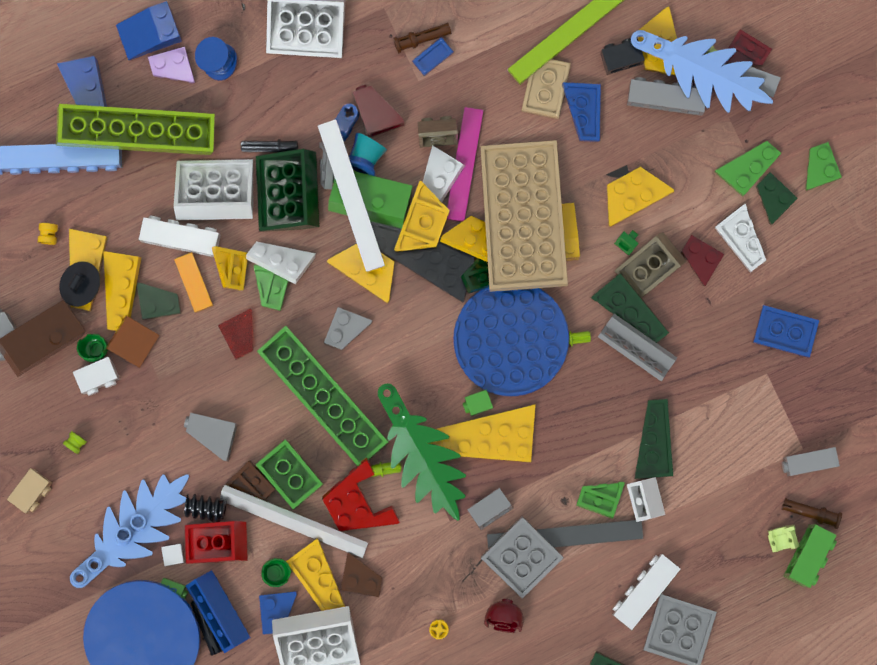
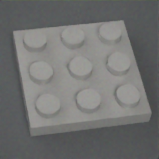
[481,516,564,598]
[643,594,717,665]

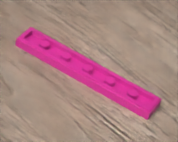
[447,107,483,222]

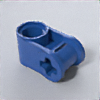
[334,104,359,142]

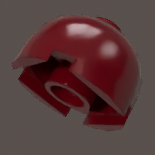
[484,599,524,633]

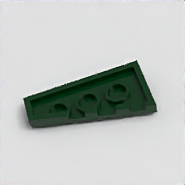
[634,399,673,479]

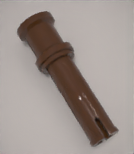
[393,22,452,54]
[782,498,842,529]

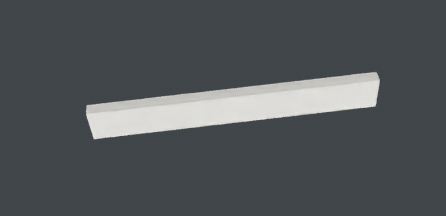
[318,119,385,272]
[220,485,368,558]

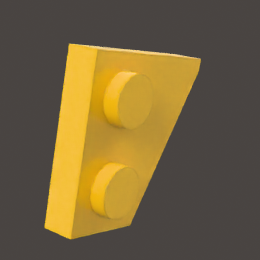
[212,246,247,291]

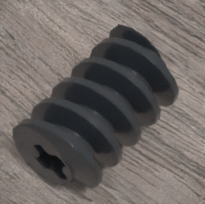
[184,494,227,522]

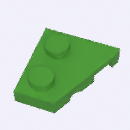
[805,142,842,191]
[254,265,289,311]
[576,482,625,519]

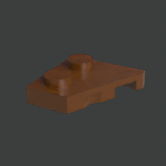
[223,460,276,500]
[340,553,382,597]

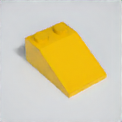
[562,203,580,261]

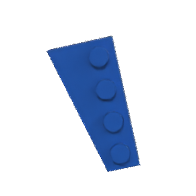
[57,56,107,107]

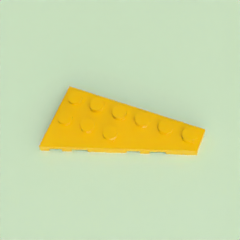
[428,404,536,462]

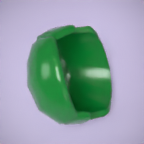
[76,334,108,363]
[261,558,291,587]

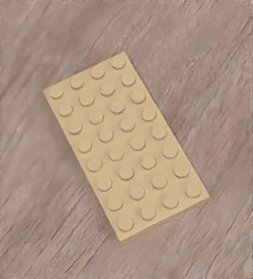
[480,140,568,292]

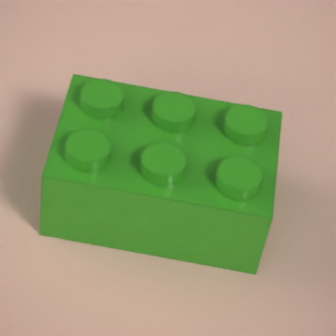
[256,439,324,510]
[783,524,837,588]

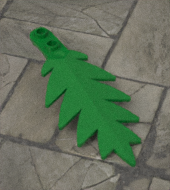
[378,383,466,521]

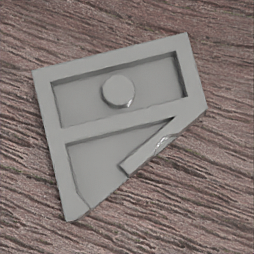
[319,142,335,189]
[324,307,372,350]

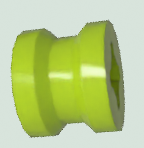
[62,431,87,454]

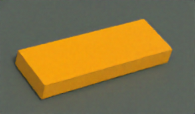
[174,252,213,313]

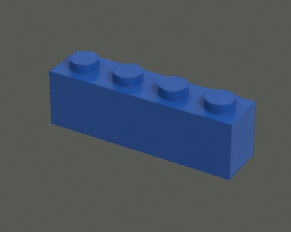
[185,570,251,653]

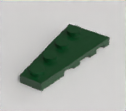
[591,273,670,343]

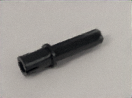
[241,139,298,153]
[191,600,222,656]

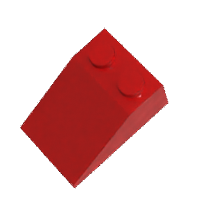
[185,521,248,564]

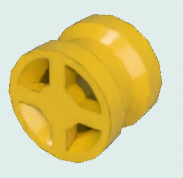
[429,619,449,639]

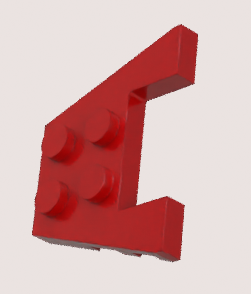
[322,458,400,531]

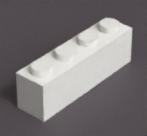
[139,216,221,257]
[612,554,680,630]

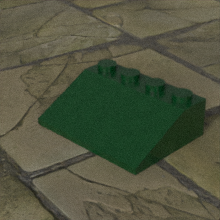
[256,149,320,232]

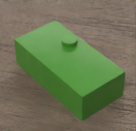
[328,171,413,229]

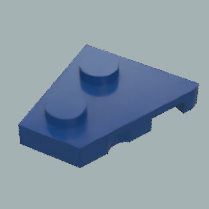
[259,591,297,635]

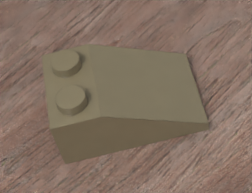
[418,116,458,148]
[615,232,687,298]

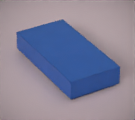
[412,37,454,76]

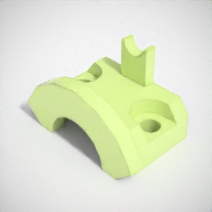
[768,525,800,552]

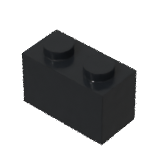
[600,38,645,75]

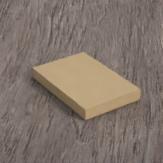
[521,59,571,119]

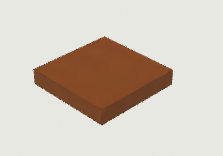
[106,315,159,368]

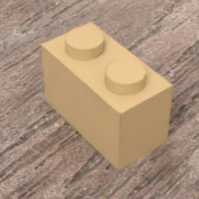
[7,468,52,514]

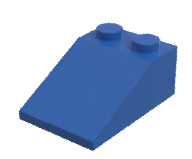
[116,1,182,60]

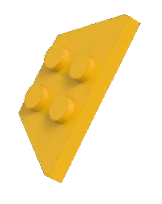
[637,7,677,76]
[607,167,674,227]
[394,181,450,252]
[440,216,488,262]
[327,244,395,304]

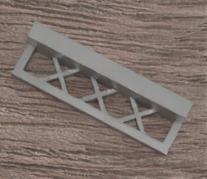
[598,314,677,381]

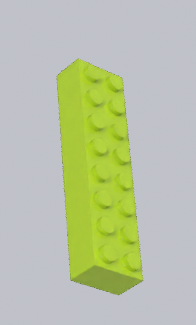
[56,104,215,155]

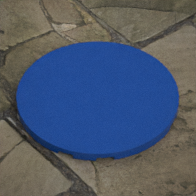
[453,287,569,397]
[83,580,200,665]

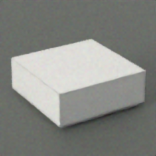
[161,544,184,566]

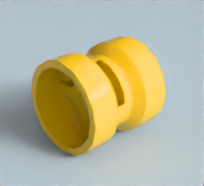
[37,223,58,245]

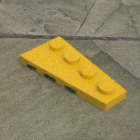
[69,229,107,312]
[103,251,141,331]
[286,538,346,611]

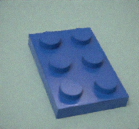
[753,305,819,358]

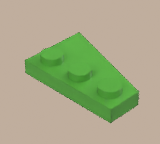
[714,141,781,196]

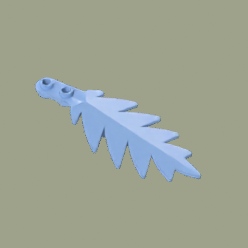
[631,30,773,113]
[70,475,189,588]

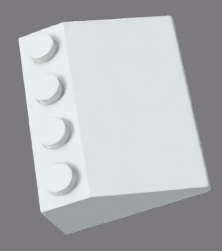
[266,0,346,58]
[174,159,253,220]
[272,606,360,665]

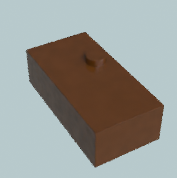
[0,300,85,377]

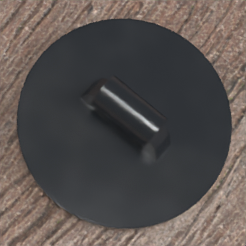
[59,262,101,307]

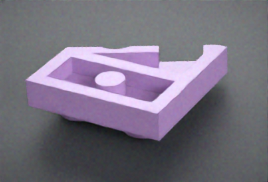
[148,47,195,83]

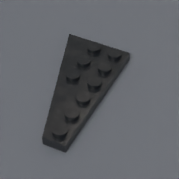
[370,221,475,303]

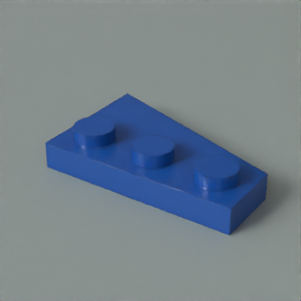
[562,82,601,142]

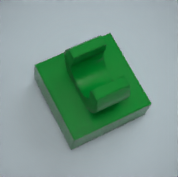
[614,230,639,256]

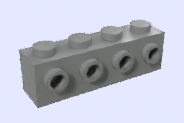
[627,77,705,116]

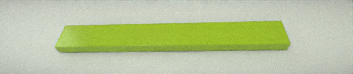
[508,0,625,84]

